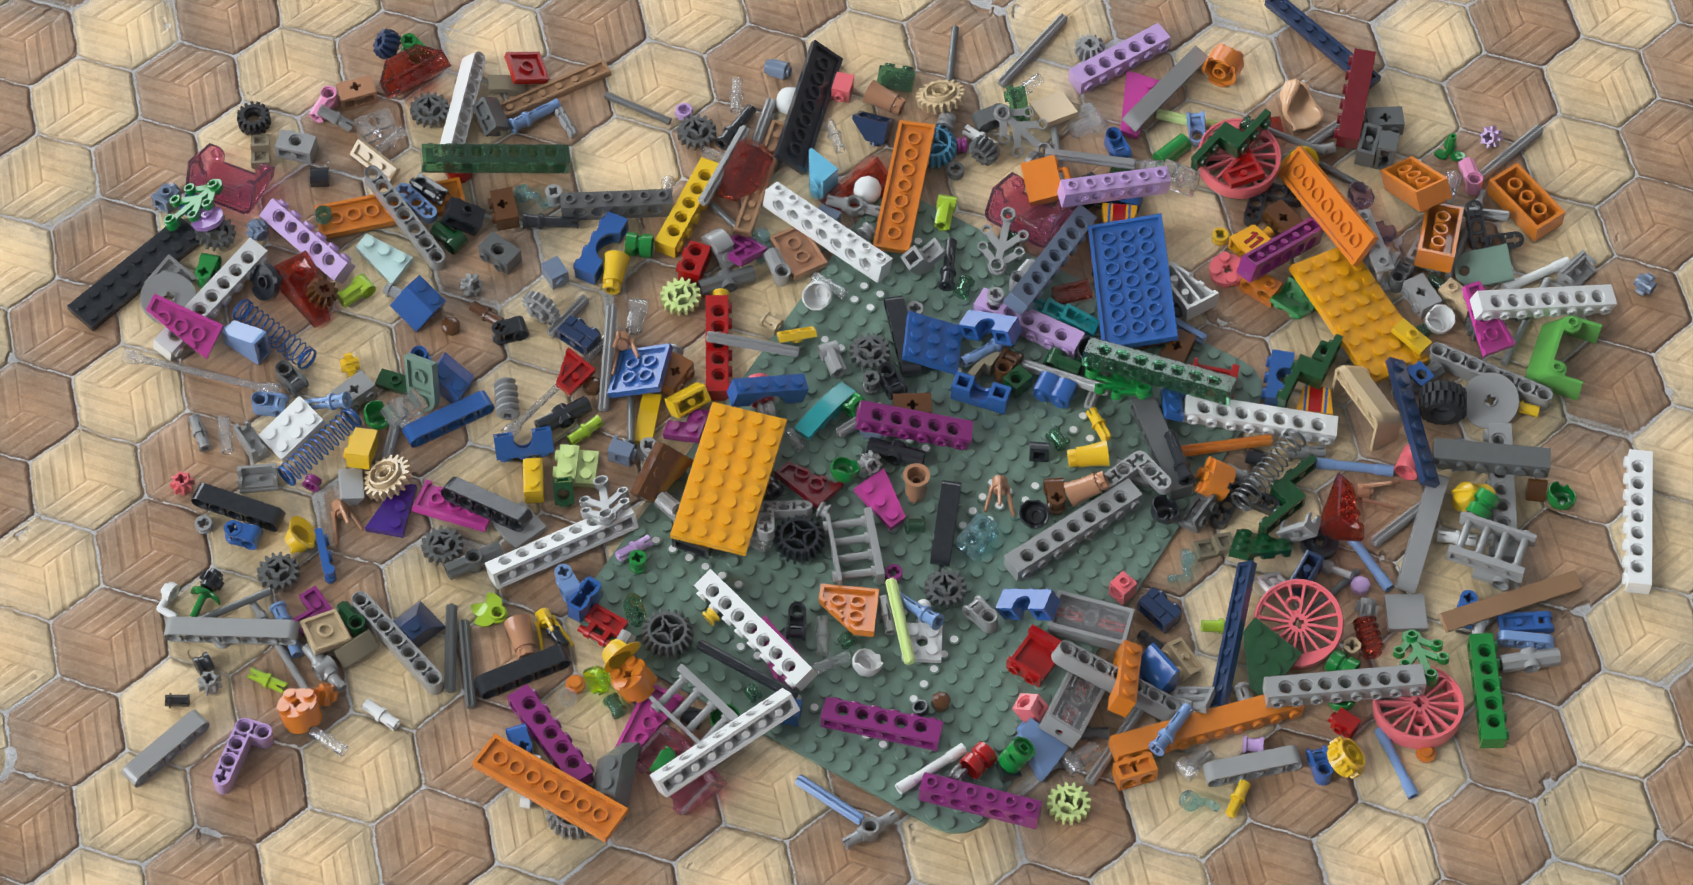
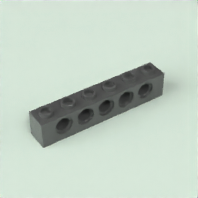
[561,189,673,220]

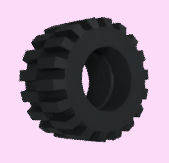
[1419,380,1467,425]

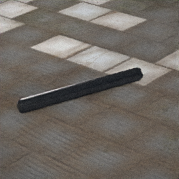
[696,640,799,699]

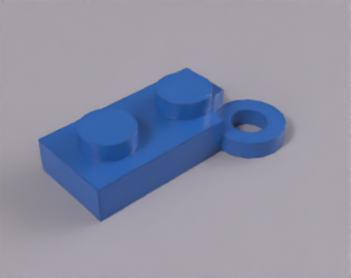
[1160,387,1186,422]

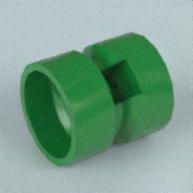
[625,232,654,258]
[1466,487,1501,520]
[1324,648,1361,672]
[998,736,1035,774]

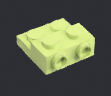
[553,444,599,488]

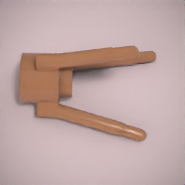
[611,331,639,375]
[984,475,1015,517]
[1357,480,1400,509]
[330,499,364,547]

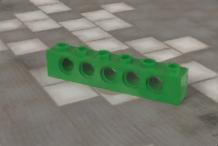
[1467,633,1509,749]

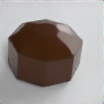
[441,317,460,336]
[583,376,600,395]
[931,691,951,712]

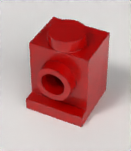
[1328,707,1361,739]

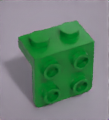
[1269,275,1315,320]

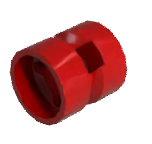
[959,741,998,780]

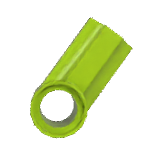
[934,194,957,231]
[337,274,376,308]

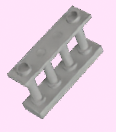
[1357,208,1395,294]
[822,507,885,585]
[1446,511,1537,583]
[649,664,739,746]

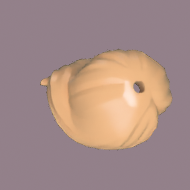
[1280,79,1323,131]

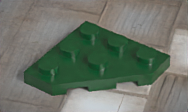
[1228,529,1294,561]
[1243,617,1302,695]

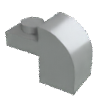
[701,228,735,269]
[900,238,947,275]

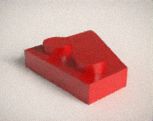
[1223,148,1265,189]
[556,347,596,397]

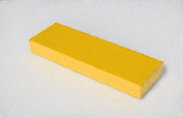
[635,393,662,445]

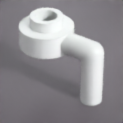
[156,581,180,617]

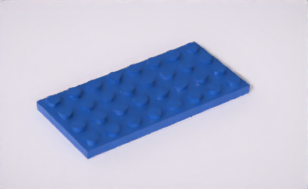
[1088,213,1179,352]

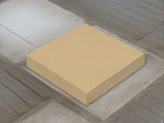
[1029,91,1078,128]
[299,608,352,655]

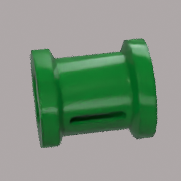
[842,393,866,418]
[629,550,647,575]

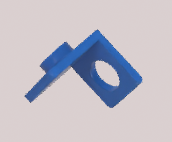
[1407,361,1434,387]

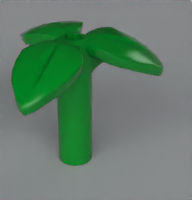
[1434,133,1466,161]
[189,586,221,617]

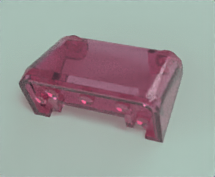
[186,143,275,214]
[985,172,1075,248]
[636,724,727,816]

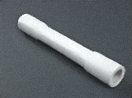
[1501,256,1570,289]
[895,743,967,795]

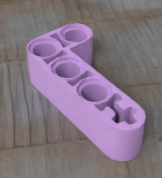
[212,718,274,794]

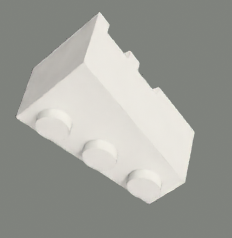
[1169,261,1219,321]

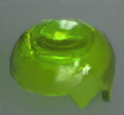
[583,665,611,696]

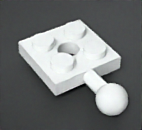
[901,599,942,663]

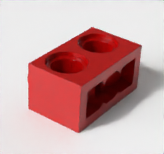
[676,240,712,286]

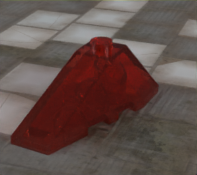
[1320,473,1364,541]

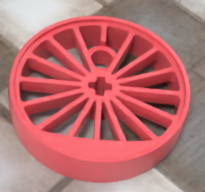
[1198,118,1281,199]
[1254,579,1344,670]
[1372,663,1464,749]

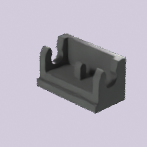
[472,96,510,137]

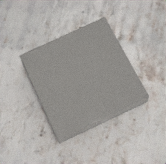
[492,501,547,550]
[1384,594,1428,632]

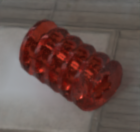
[1352,615,1386,659]

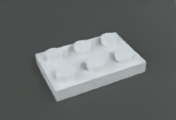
[258,396,326,462]

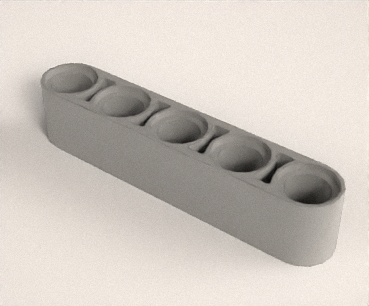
[122,710,210,787]
[1202,745,1302,787]

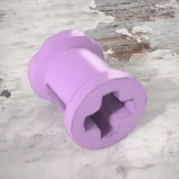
[1242,735,1264,753]

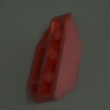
[379,44,451,99]
[719,138,773,202]

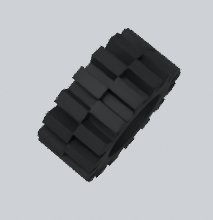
[237,101,271,135]

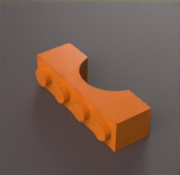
[1108,639,1142,717]

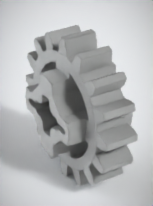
[522,290,560,326]

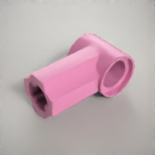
[309,85,339,123]
[1458,157,1483,196]

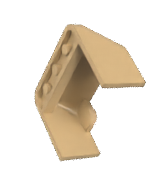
[1331,365,1402,452]

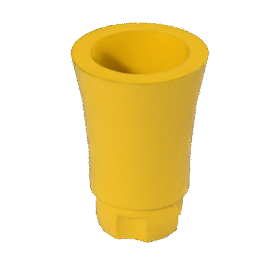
[602,250,630,295]
[1067,440,1110,468]

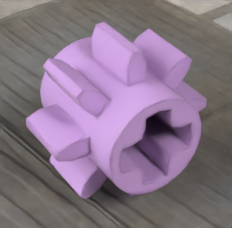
[1479,125,1504,148]

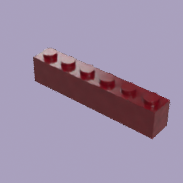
[1333,48,1376,150]

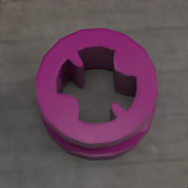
[956,136,967,154]
[302,474,322,492]
[885,564,902,583]

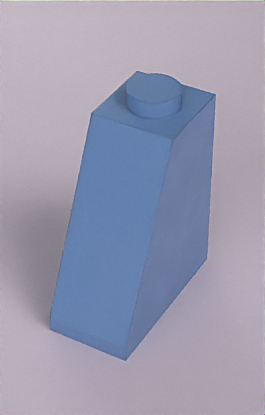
[222,320,271,365]
[1014,718,1069,782]

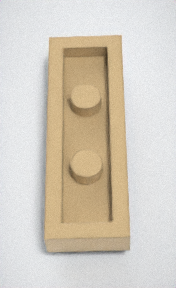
[350,139,401,184]

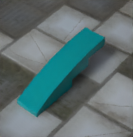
[1031,297,1099,337]
[794,382,856,441]

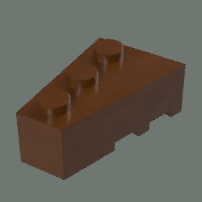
[630,442,694,504]

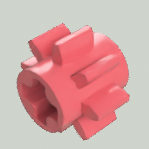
[170,471,195,496]

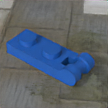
[314,528,337,584]
[1497,611,1555,634]

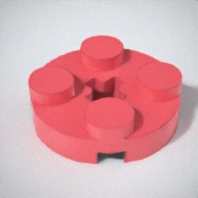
[1209,251,1241,288]

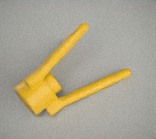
[534,608,575,651]

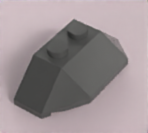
[592,742,640,820]

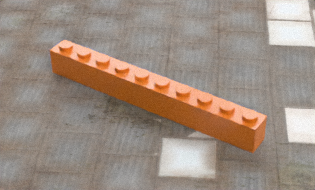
[1108,692,1305,763]

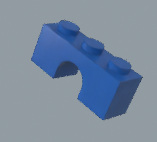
[959,310,1022,346]
[1261,349,1295,408]
[950,371,1012,415]
[493,426,554,462]
[995,588,1061,621]

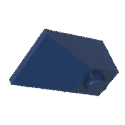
[852,110,895,147]
[393,600,445,648]

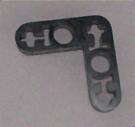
[1243,180,1303,227]
[1464,200,1524,251]
[1210,481,1280,530]

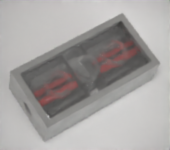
[1048,590,1135,651]
[1038,671,1105,748]

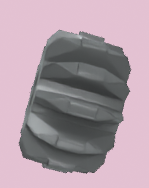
[969,135,1000,166]

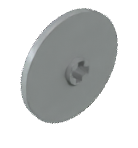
[140,272,197,324]
[1465,373,1519,429]

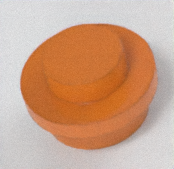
[566,675,586,694]
[1416,747,1436,763]

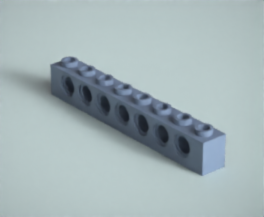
[1003,205,1097,316]

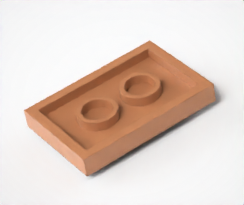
[769,227,828,280]

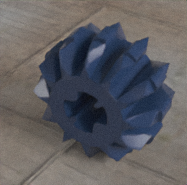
[373,28,401,60]

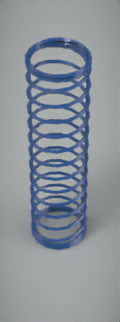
[233,299,317,370]
[277,408,362,486]

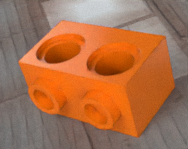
[1239,274,1283,308]
[1112,752,1158,791]

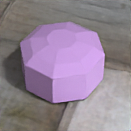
[675,103,693,121]
[1350,576,1370,596]

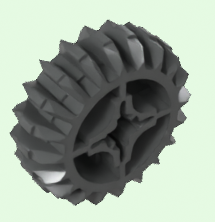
[641,608,694,660]

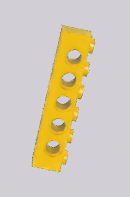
[654,157,719,258]

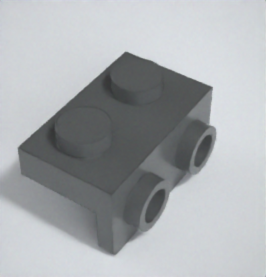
[1177,493,1219,534]

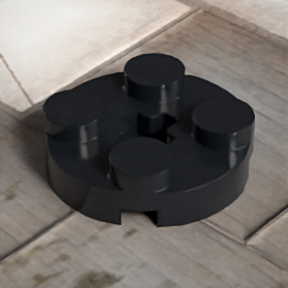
[250,262,283,301]
[1299,524,1339,560]

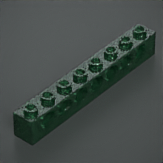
[420,143,570,173]
[1082,337,1236,406]

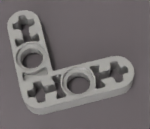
[1104,451,1173,495]
[757,500,813,541]

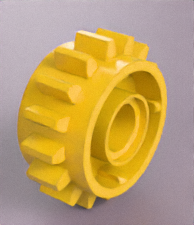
[1327,736,1366,779]

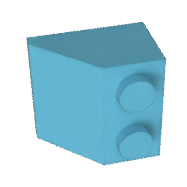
[809,148,838,203]

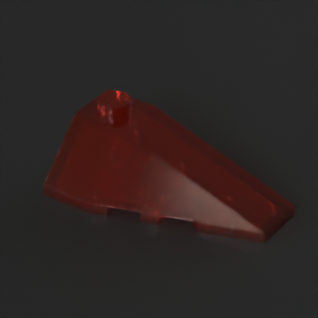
[819,154,888,212]
[274,250,331,328]

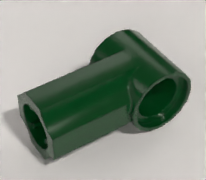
[430,221,468,255]
[1043,347,1083,375]
[336,601,368,638]

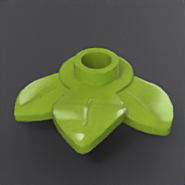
[471,592,508,627]

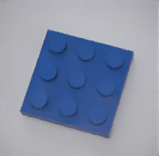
[902,311,962,375]
[607,343,673,398]

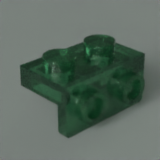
[877,63,917,93]
[1003,85,1031,122]

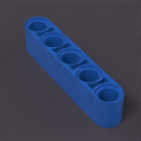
[402,390,495,448]

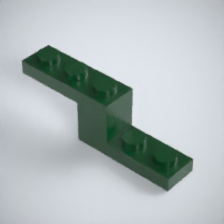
[1191,108,1272,171]
[1275,334,1343,408]
[1258,454,1317,534]

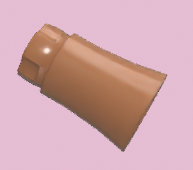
[863,80,906,115]
[903,463,930,503]
[1064,471,1110,507]
[504,614,536,659]

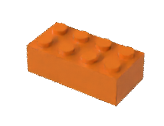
[1380,156,1452,212]
[1487,162,1566,242]
[1414,203,1464,273]

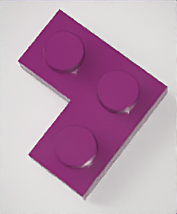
[728,235,767,267]
[663,409,709,443]
[292,586,332,637]

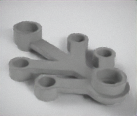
[993,104,1051,157]
[977,207,1029,275]
[579,475,631,526]

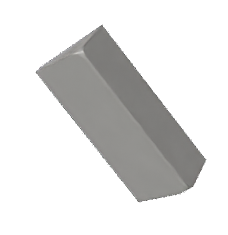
[338,469,364,506]

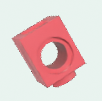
[831,72,855,103]
[1108,571,1138,606]
[1012,693,1049,722]

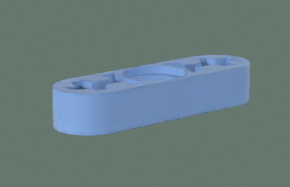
[396,183,438,224]
[1497,630,1554,650]

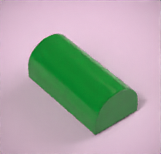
[1152,133,1191,167]

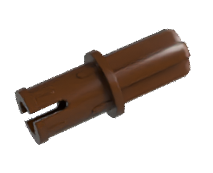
[469,301,505,329]

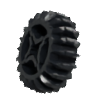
[773,514,826,565]

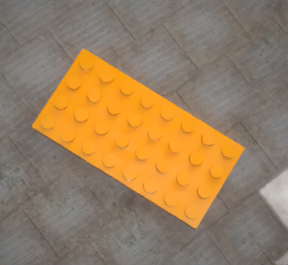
[1289,247,1430,384]
[670,402,787,556]

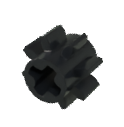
[199,568,224,592]

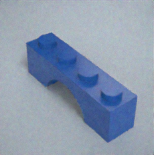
[573,211,629,285]
[727,374,809,407]

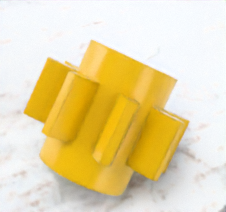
[339,352,361,377]

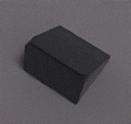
[996,760,1022,783]

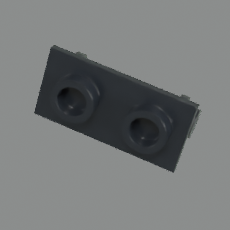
[409,172,449,206]

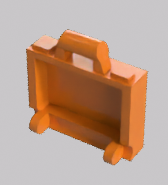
[1020,155,1071,206]

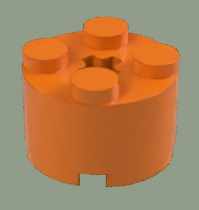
[1202,43,1244,87]
[1194,456,1236,502]
[610,655,657,704]
[277,688,322,734]

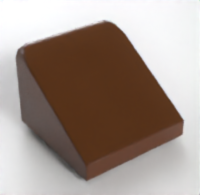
[1525,478,1548,502]

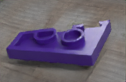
[365,484,417,538]

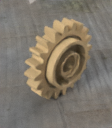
[915,79,966,114]
[363,454,414,501]

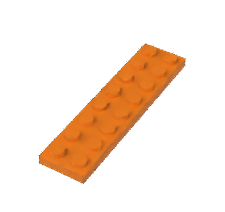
[873,120,936,254]
[1278,146,1379,267]
[314,177,466,239]
[472,733,629,843]

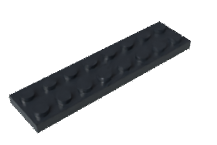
[773,40,843,175]
[67,218,200,331]

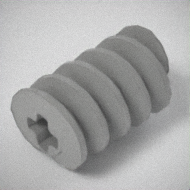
[494,377,520,420]

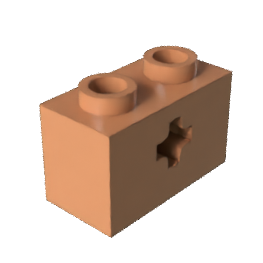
[336,75,378,111]

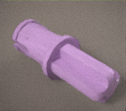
[615,534,653,562]

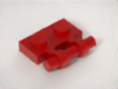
[577,603,629,647]

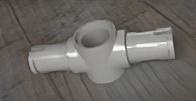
[826,194,881,217]
[302,643,347,693]
[841,809,899,850]

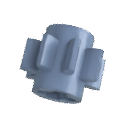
[245,218,270,241]
[1633,272,1657,296]

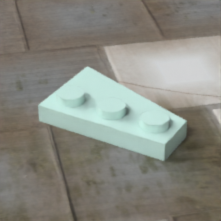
[356,233,413,285]

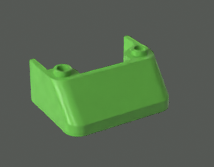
[1525,316,1602,401]

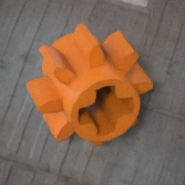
[314,683,339,706]

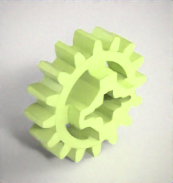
[660,277,701,316]
[1047,782,1091,825]

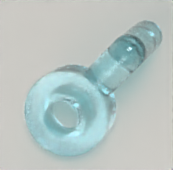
[513,184,548,210]
[753,227,773,265]
[1167,549,1195,583]
[1179,790,1220,812]

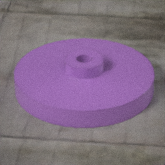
[191,206,224,231]

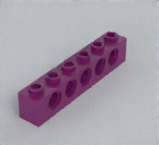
[1236,217,1324,283]
[855,400,973,450]
[507,684,595,785]
[820,697,943,752]
[919,772,1042,829]

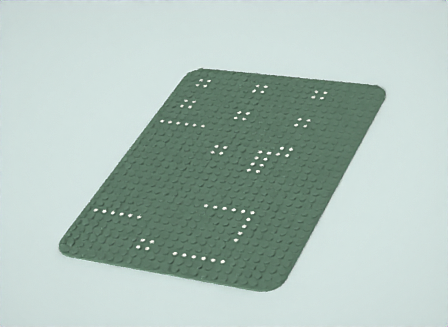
[579,198,1262,834]

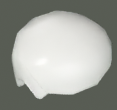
[775,87,796,115]
[853,176,882,204]
[802,281,833,310]
[1425,304,1455,335]
[852,648,883,677]

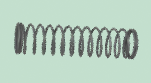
[1231,428,1306,511]

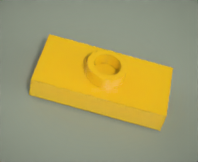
[1391,318,1432,355]
[777,326,817,343]

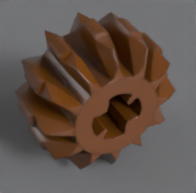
[306,276,338,309]

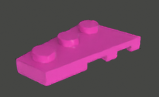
[854,468,906,531]

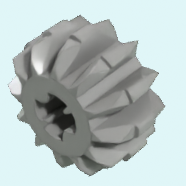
[1074,33,1105,62]

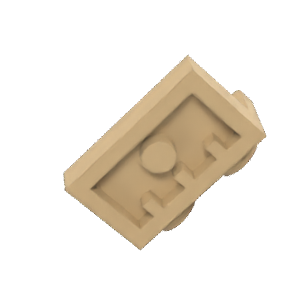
[1161,637,1204,685]

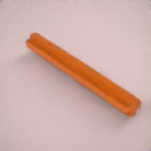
[1181,434,1273,457]

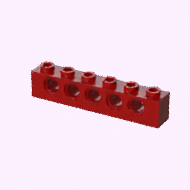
[706,295,733,401]

